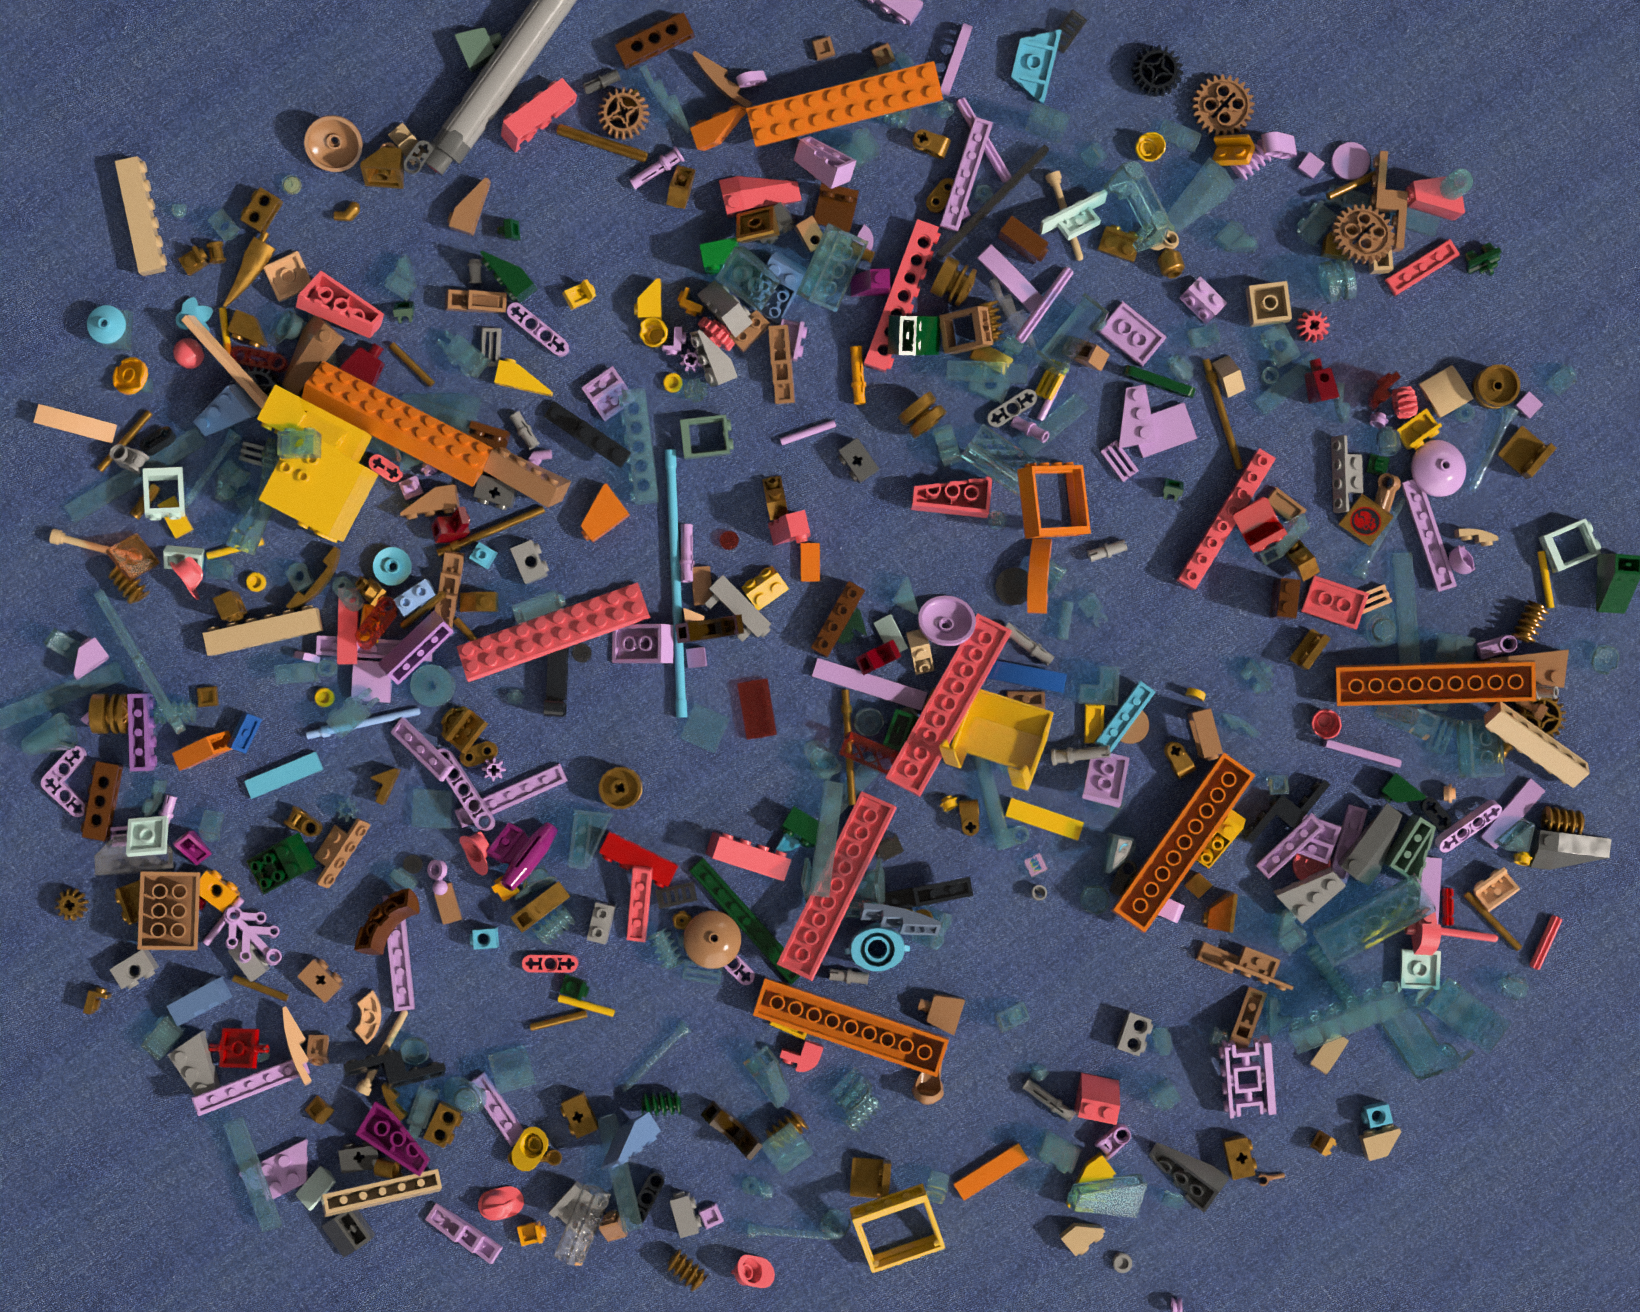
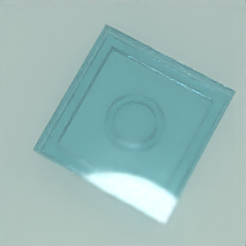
[680,703,730,753]
[411,788,453,829]

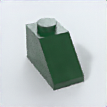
[1378,772,1426,803]

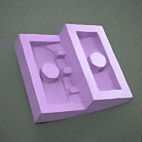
[582,366,636,421]
[351,660,392,703]
[1298,814,1342,864]

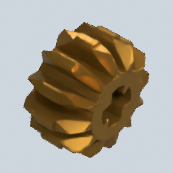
[55,888,89,921]

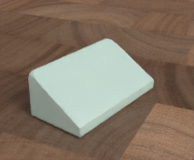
[163,545,205,571]
[874,614,908,652]
[296,1166,336,1211]

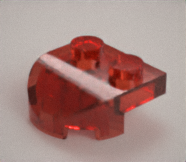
[1368,371,1401,410]

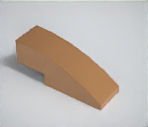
[445,289,507,313]

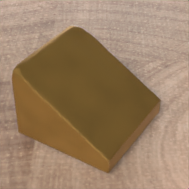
[1184,872,1212,899]
[305,1095,335,1124]

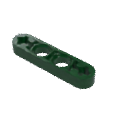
[1123,365,1196,399]

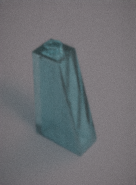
[1067,1174,1148,1218]

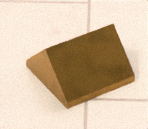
[736,205,780,244]

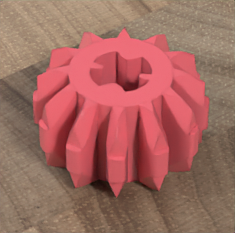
[1296,310,1330,343]
[1391,386,1418,419]

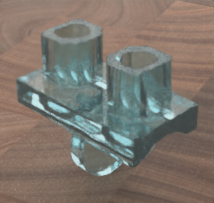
[1240,658,1275,695]

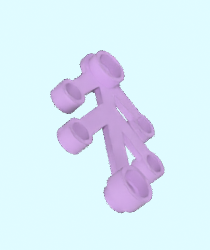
[223,906,282,966]

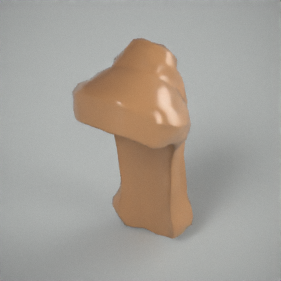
[912,1048,947,1105]

